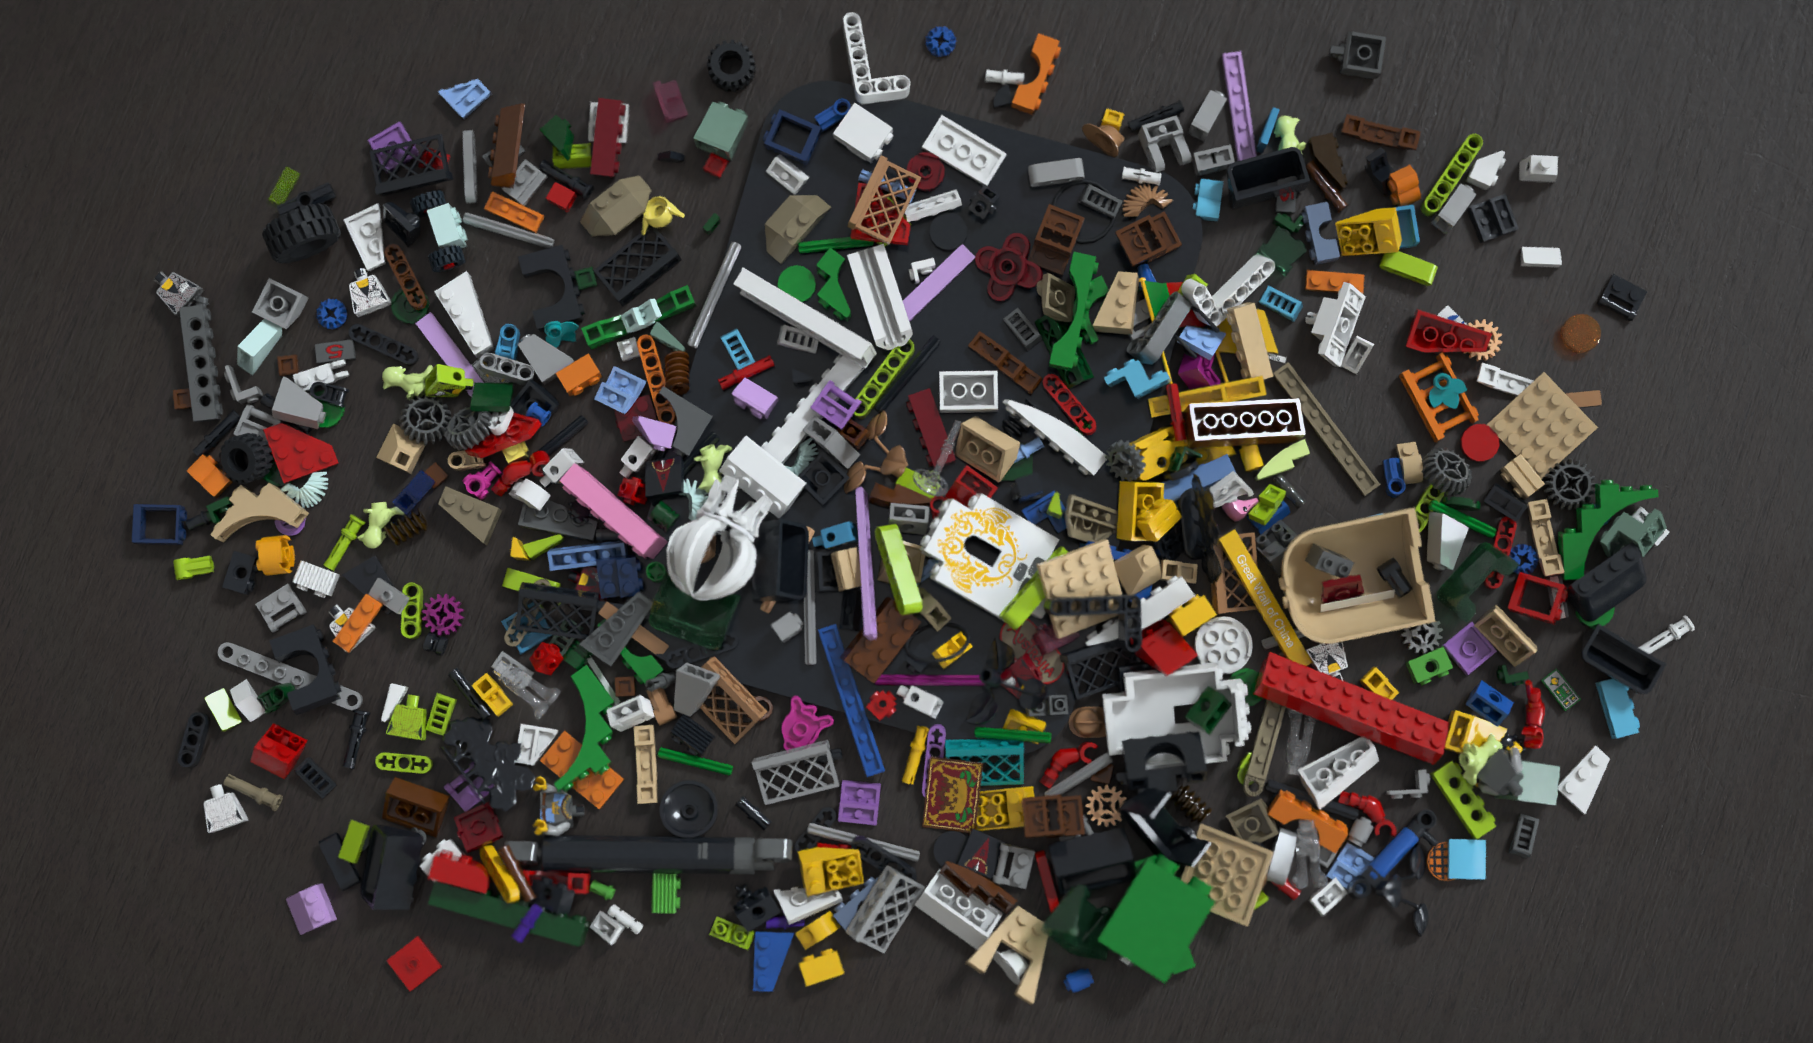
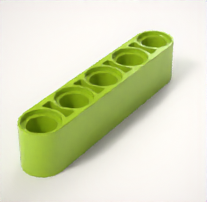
[1421,134,1483,216]
[853,339,915,419]
[875,524,923,615]
[1000,546,1068,630]

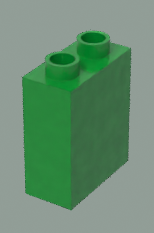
[1097,854,1215,983]

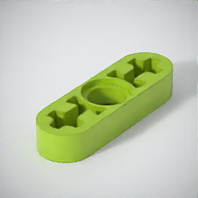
[375,753,433,774]

